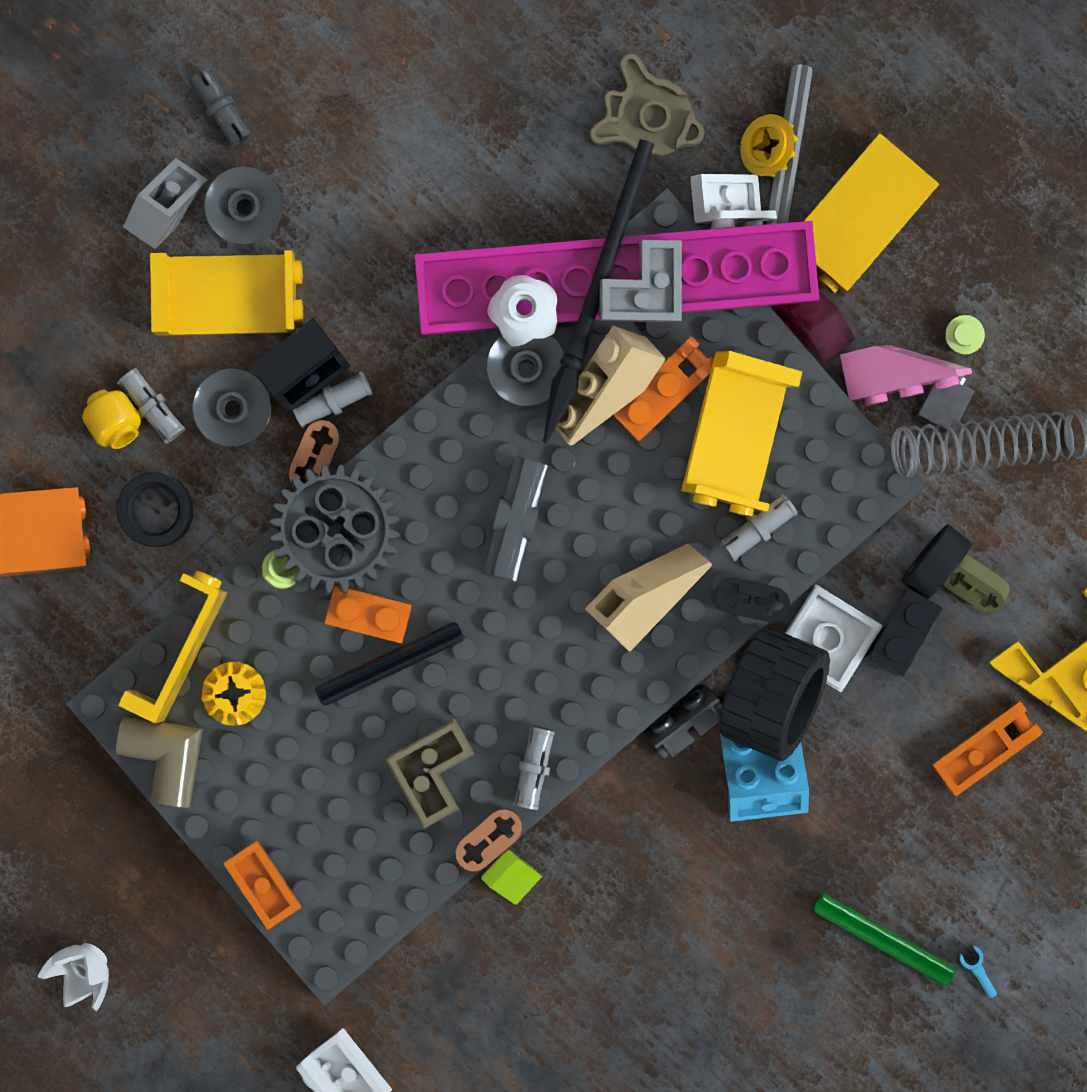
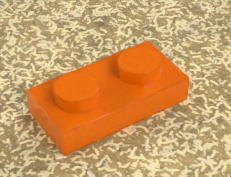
[324,585,412,644]
[223,840,302,930]

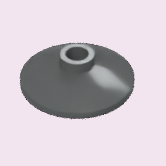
[204,166,283,245]
[486,335,565,407]
[192,368,271,447]

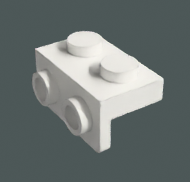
[691,174,777,229]
[296,1028,392,1092]

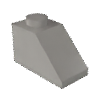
[123,158,208,249]

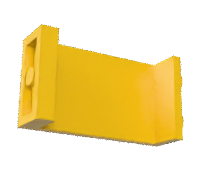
[805,133,939,295]
[150,250,303,336]
[681,351,802,517]
[118,570,227,723]

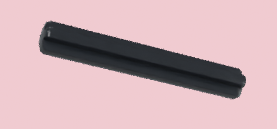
[315,622,464,706]

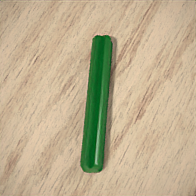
[813,894,956,986]

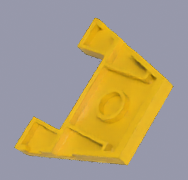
[988,588,1087,733]

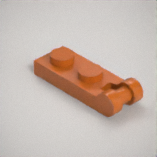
[613,336,714,442]
[931,700,1043,797]

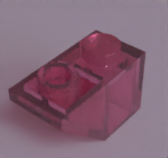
[776,289,855,363]

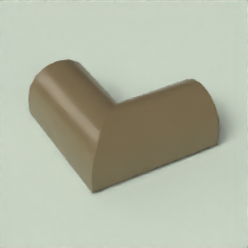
[116,716,203,808]
[385,719,474,828]

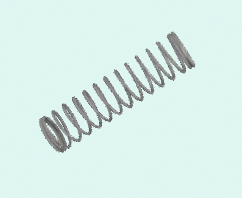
[891,408,1087,478]

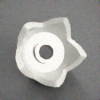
[487,275,557,347]
[38,943,109,1012]

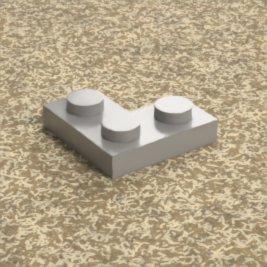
[600,240,682,322]

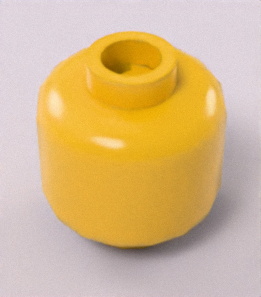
[82,389,141,449]

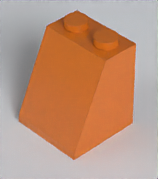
[0,487,90,577]

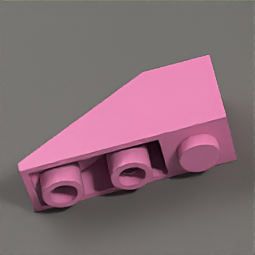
[840,345,972,406]

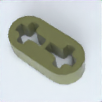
[943,555,1010,613]

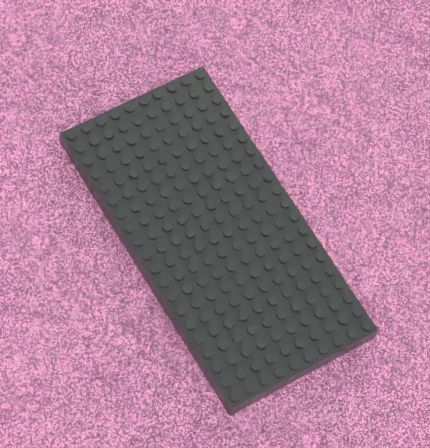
[66,188,926,1006]

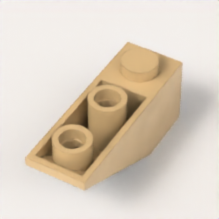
[555,326,665,445]
[585,543,712,652]

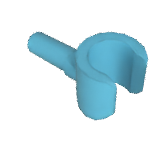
[959,946,997,998]

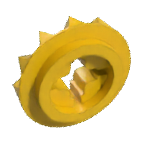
[740,114,799,177]
[201,662,266,726]

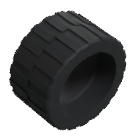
[719,627,830,761]

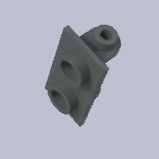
[644,685,722,759]

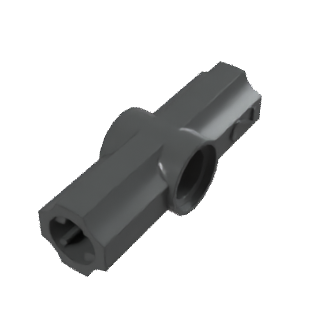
[483,457,548,582]

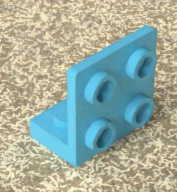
[720,733,809,822]

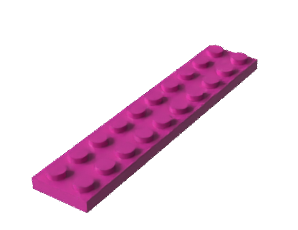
[415,221,819,335]

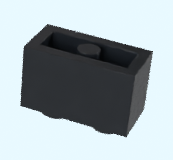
[251,317,350,414]
[864,588,943,677]

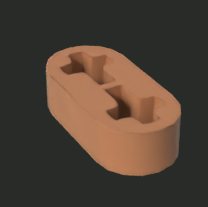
[289,420,341,481]
[455,808,522,871]

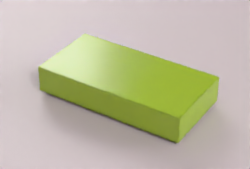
[481,849,543,905]

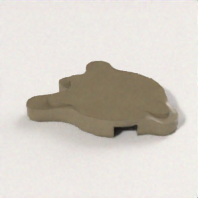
[590,53,704,157]

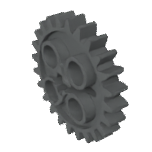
[269,464,400,595]

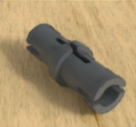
[189,68,252,147]

